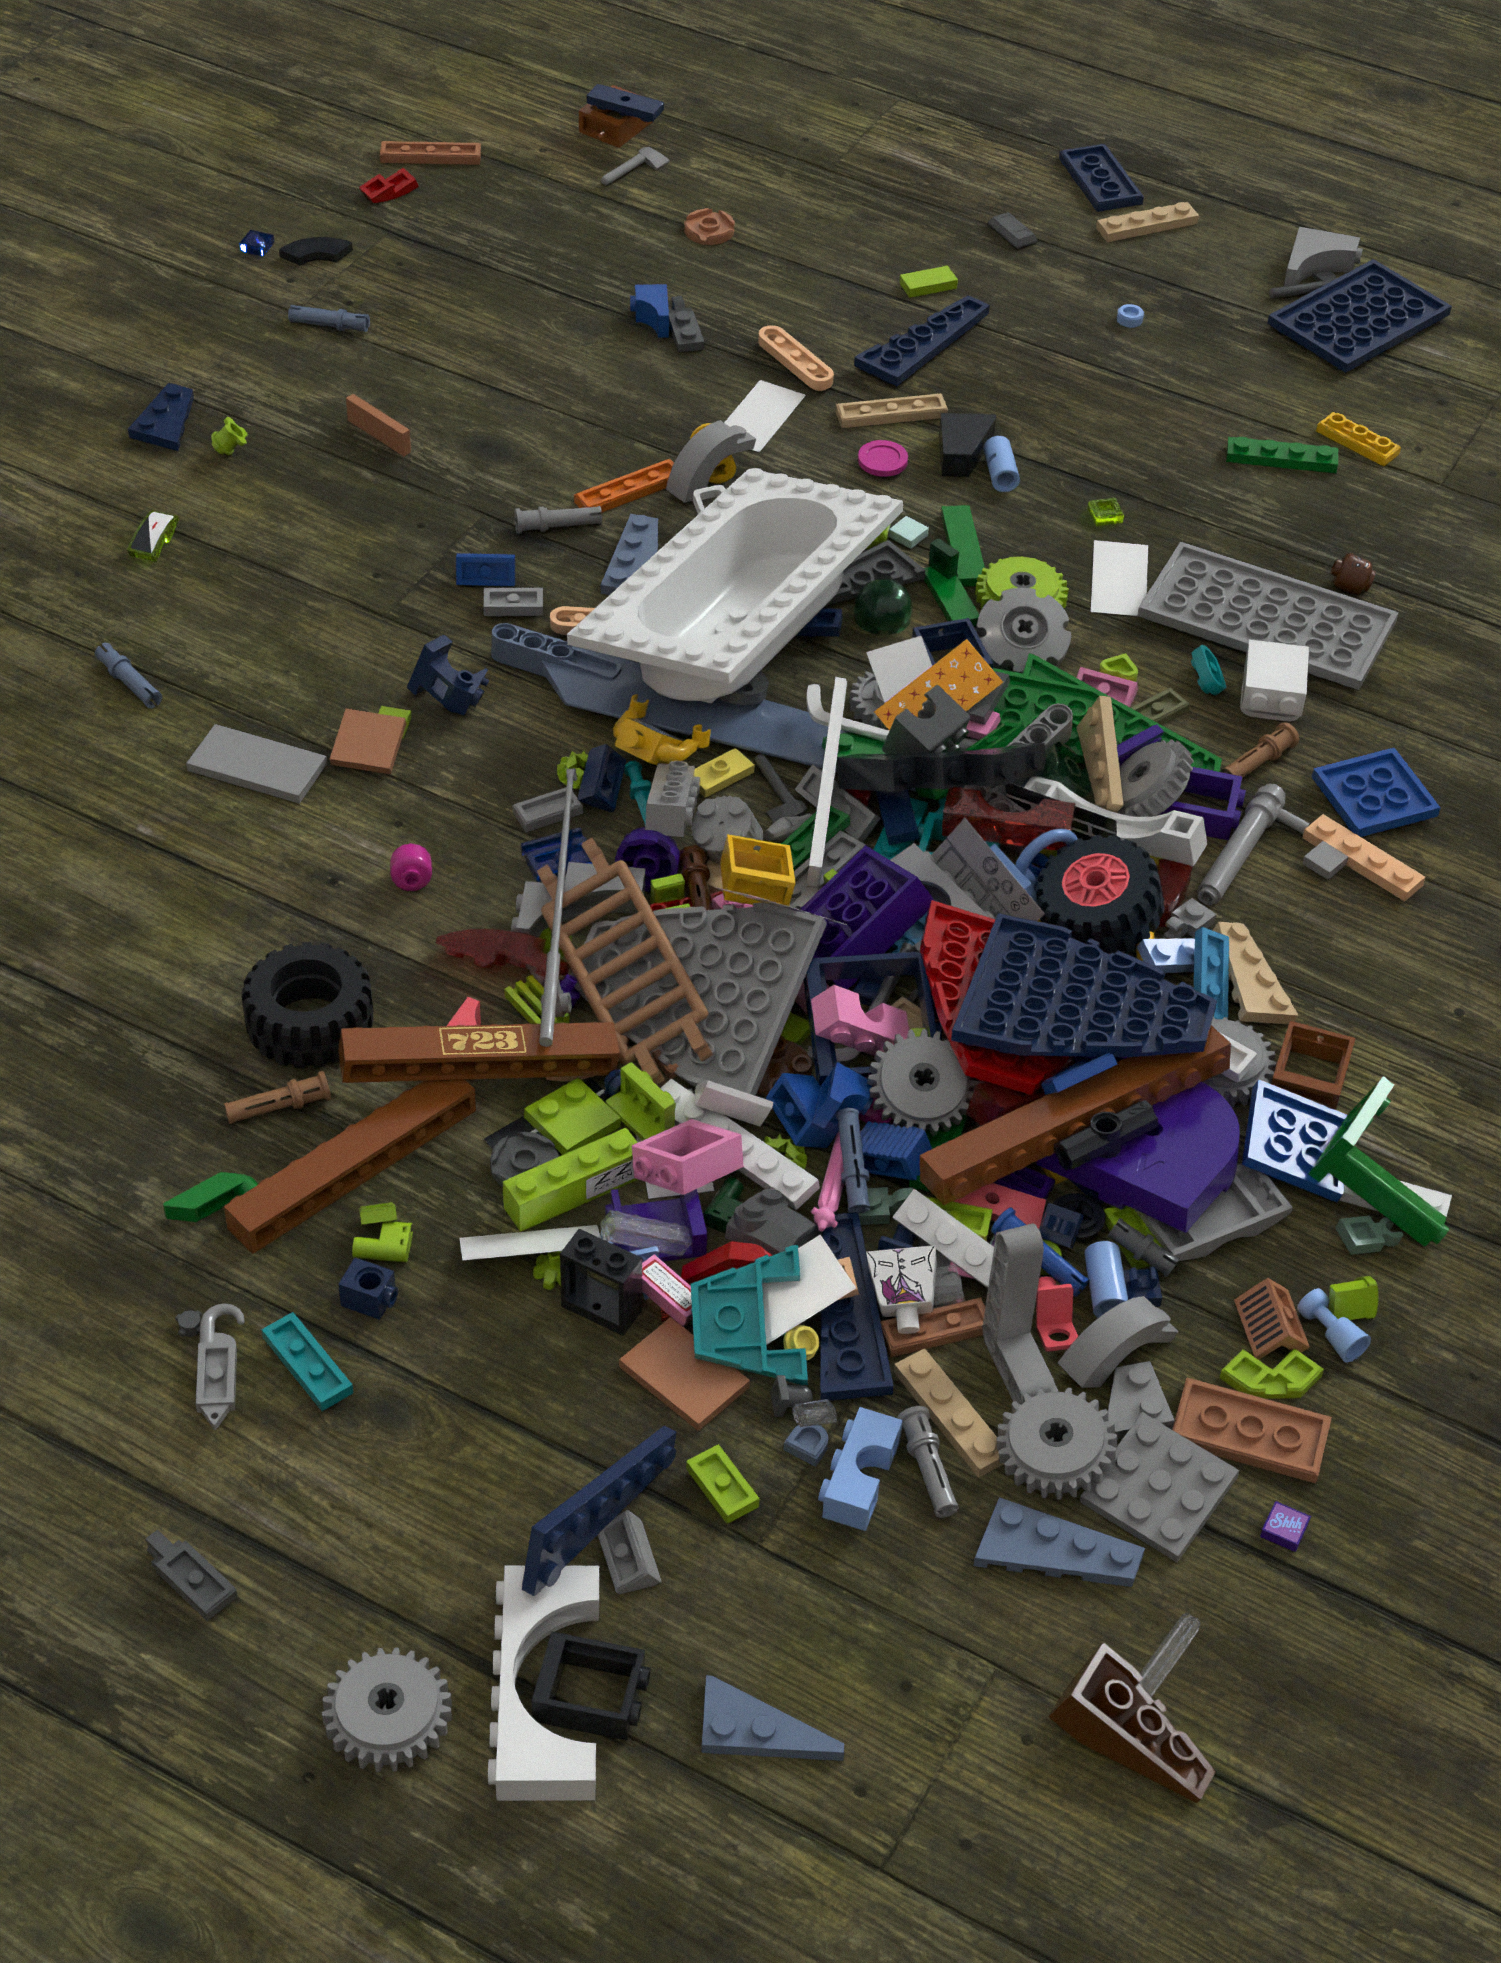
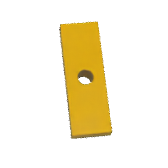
[1316,412,1401,466]

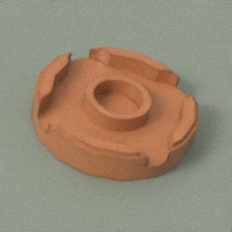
[684,208,735,245]

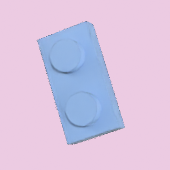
[1137,938,1195,973]

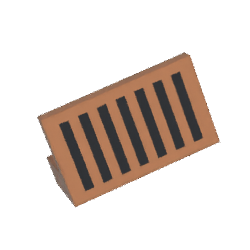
[1234,1278,1310,1360]

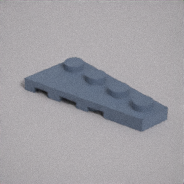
[601,514,658,595]
[973,1497,1145,1587]

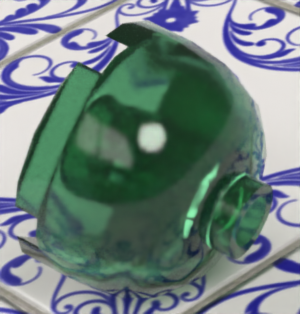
[854,579,912,635]
[1037,741,1092,798]

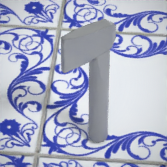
[601,147,670,186]

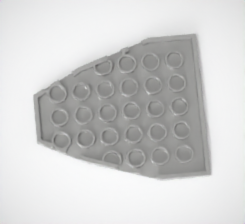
[571,902,827,1096]

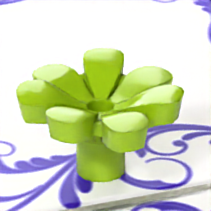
[533,1251,561,1290]

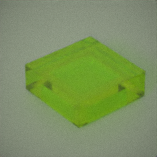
[1088,498,1124,526]

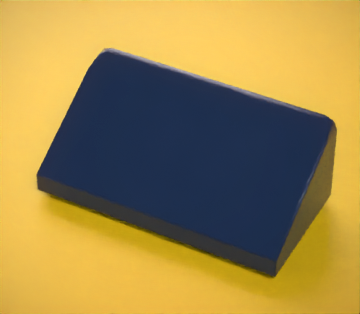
[578,744,626,812]

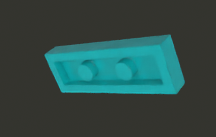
[261,1312,354,1411]

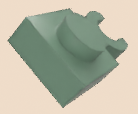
[1335,1216,1403,1255]

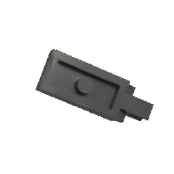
[669,296,704,352]
[145,1530,238,1621]

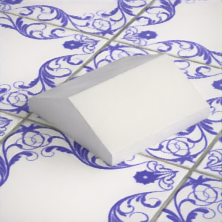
[695,1081,774,1126]

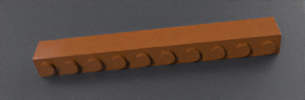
[920,1025,1231,1205]

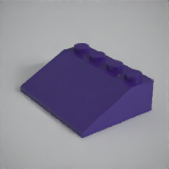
[799,845,935,989]

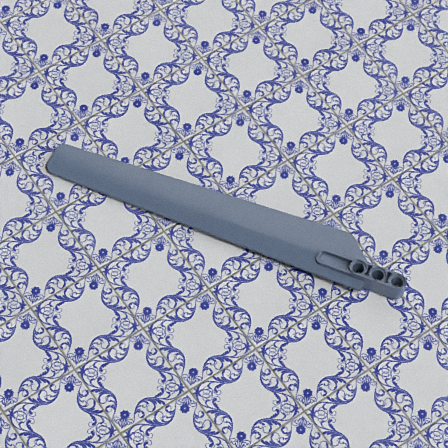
[491,623,1031,803]

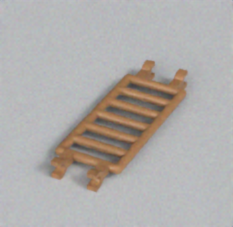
[537,838,714,1087]

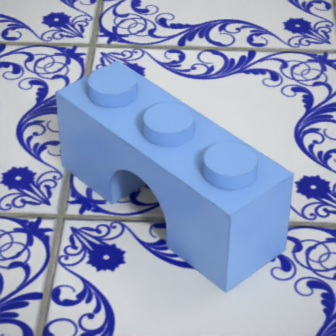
[818,1407,903,1531]

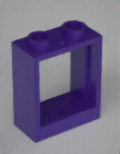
[1157,767,1246,840]

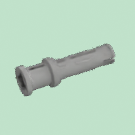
[514,506,602,534]
[897,1406,959,1518]

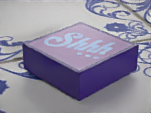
[1260,1501,1311,1552]

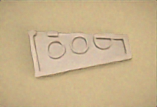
[1076,696,1124,813]

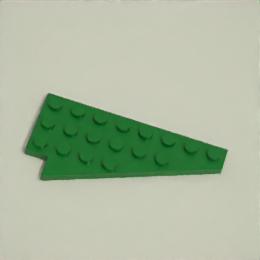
[974,653,1222,772]

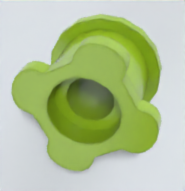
[211,417,247,455]

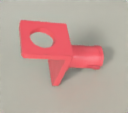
[1036,1276,1078,1352]

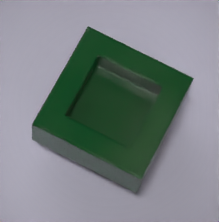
[928,538,959,579]

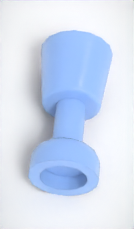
[1297,1288,1371,1363]

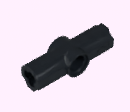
[1054,1100,1158,1171]

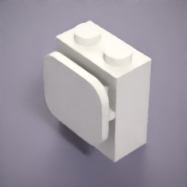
[1240,639,1309,721]

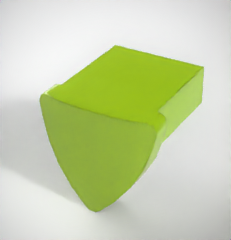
[1329,1276,1378,1320]

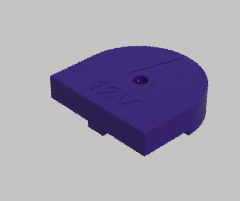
[1037,1082,1240,1233]

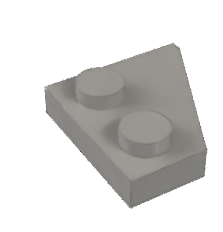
[1108,1361,1175,1440]

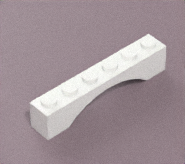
[1024,776,1207,866]

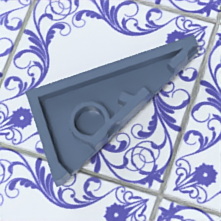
[702,1675,844,1761]

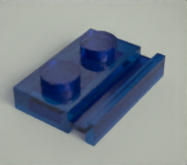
[521,827,592,882]

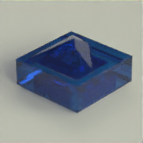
[239,230,275,256]

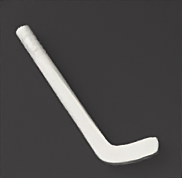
[806,684,889,742]

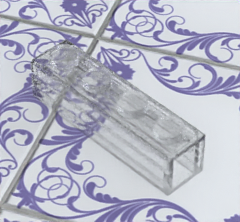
[600,1210,692,1257]

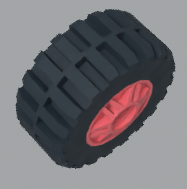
[1036,835,1165,954]

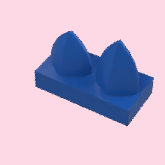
[456,553,515,586]

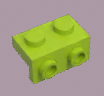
[606,1062,676,1141]

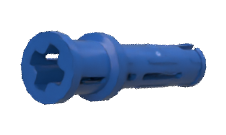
[991,1207,1090,1297]

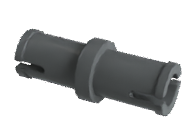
[1107,1218,1180,1277]

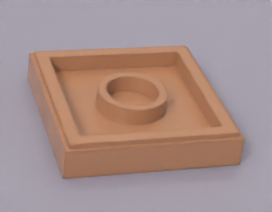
[330,709,406,774]

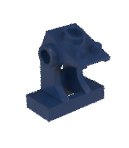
[407,635,489,715]

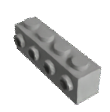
[645,761,700,837]

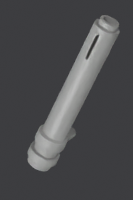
[1197,784,1310,905]

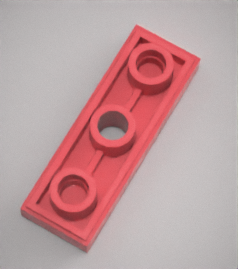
[953,1183,1046,1229]

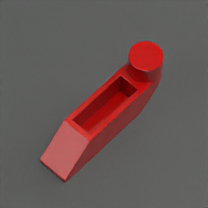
[681,1241,772,1285]

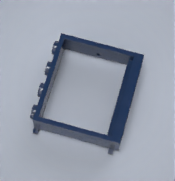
[803,952,942,1087]

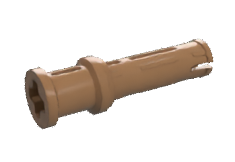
[1220,722,1300,778]
[224,1071,331,1124]

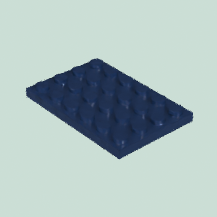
[1267,259,1452,373]

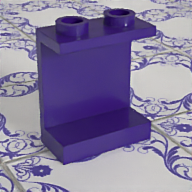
[605,1189,707,1262]

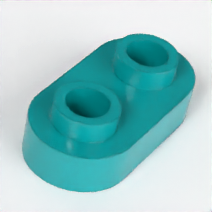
[1191,645,1227,696]

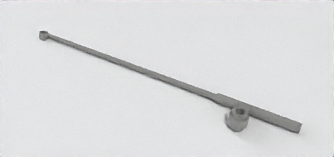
[539,768,577,1047]

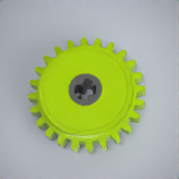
[975,557,1069,610]

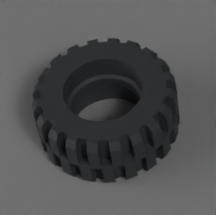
[242,942,374,1069]

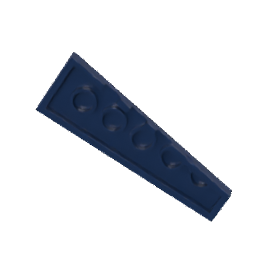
[854,295,990,386]
[820,1212,893,1401]
[521,1426,677,1596]

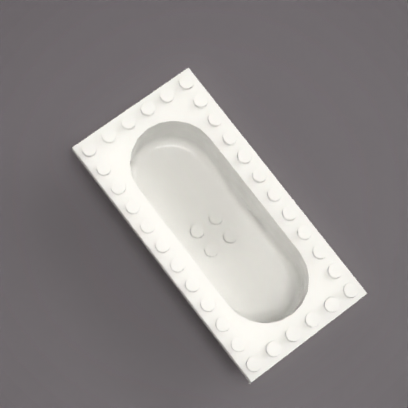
[567,468,903,704]

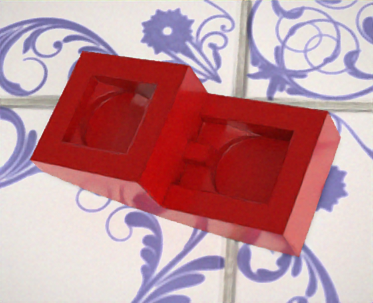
[359,168,419,203]

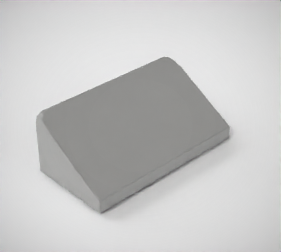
[598,1510,661,1594]

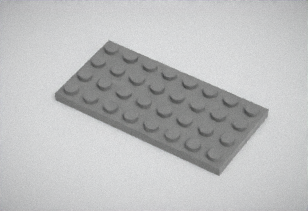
[1137,542,1399,690]

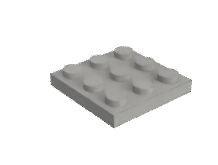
[1080,1412,1239,1563]

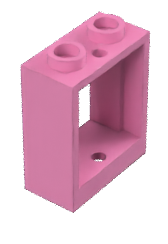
[632,1119,744,1195]

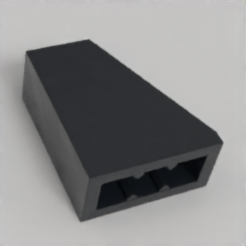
[939,413,996,477]

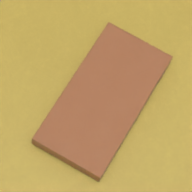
[1172,1378,1332,1483]

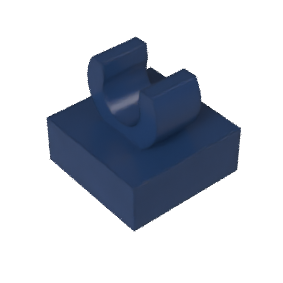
[1039,1203,1084,1249]
[1123,1267,1162,1307]

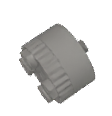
[691,796,763,864]

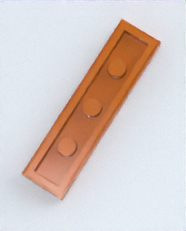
[574,459,674,516]

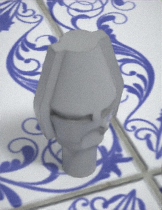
[763,813,812,842]

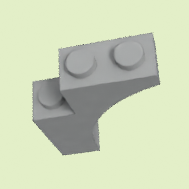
[511,862,645,952]

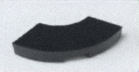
[279,237,353,266]

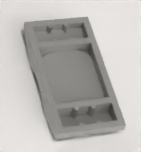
[1135,1163,1293,1261]

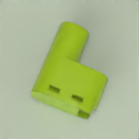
[352,1221,413,1263]

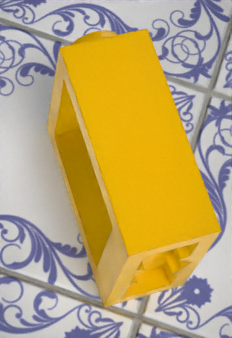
[720,834,795,906]

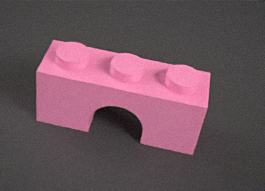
[811,985,909,1056]

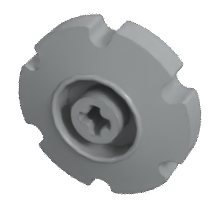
[976,588,1071,673]

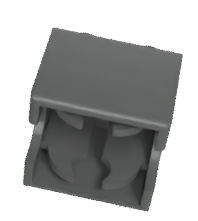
[882,685,971,754]

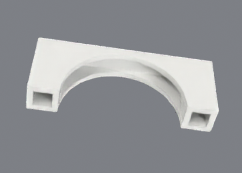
[488,1566,599,1801]

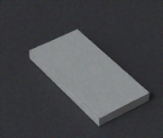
[186,724,327,804]

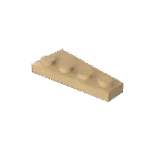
[1212,922,1299,1024]

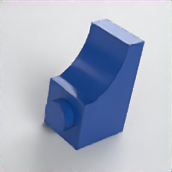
[630,284,669,338]
[812,1062,873,1129]

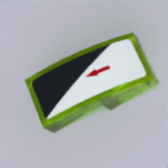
[127,510,179,562]

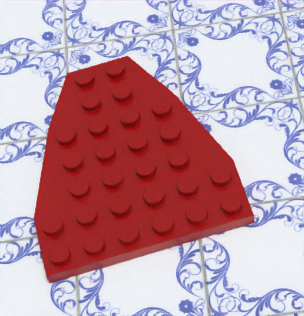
[920,900,1074,1095]

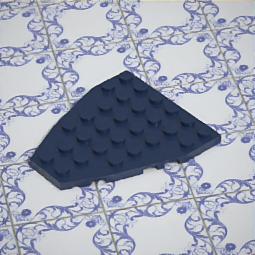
[951,913,1217,1057]

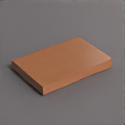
[619,1317,750,1431]

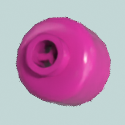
[390,843,432,891]

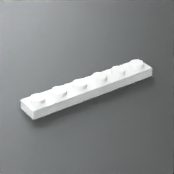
[660,1079,820,1210]

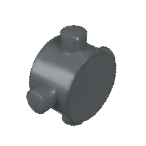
[175,1310,202,1337]

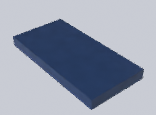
[1059,144,1144,212]

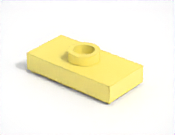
[695,748,754,798]

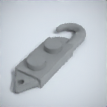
[196,1303,245,1430]

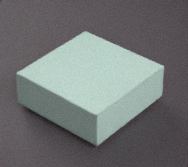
[888,516,929,549]

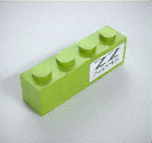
[502,1128,639,1232]

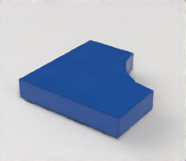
[1041,1053,1118,1095]

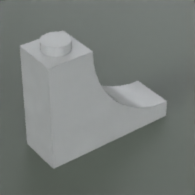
[1284,227,1363,286]

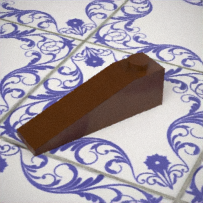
[1048,1643,1216,1803]

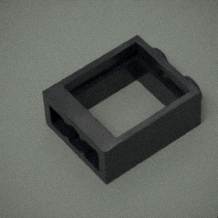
[560,1229,642,1336]
[532,1632,651,1741]

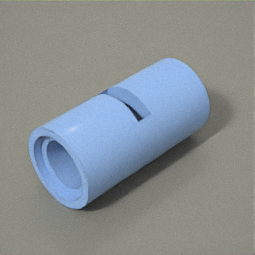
[983,436,1020,492]
[1084,1241,1128,1318]

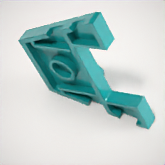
[691,1245,808,1385]

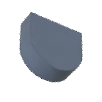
[783,1422,828,1467]

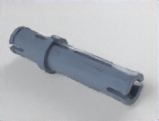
[288,305,370,332]
[95,643,162,708]
[836,1108,870,1214]

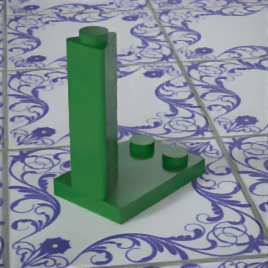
[1308,1076,1450,1247]

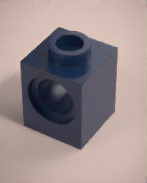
[338,1257,398,1320]

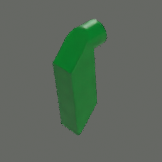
[163,1172,258,1222]

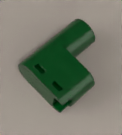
[703,1177,744,1234]

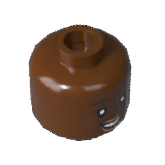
[1330,553,1376,595]

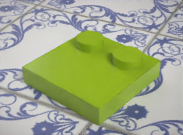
[524,1077,621,1155]

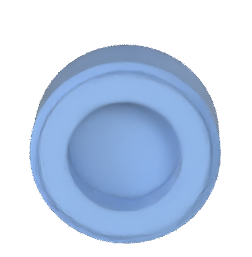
[1117,304,1144,328]

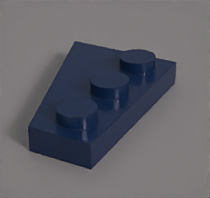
[128,383,194,451]

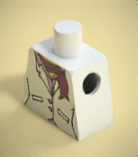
[866,1245,937,1334]

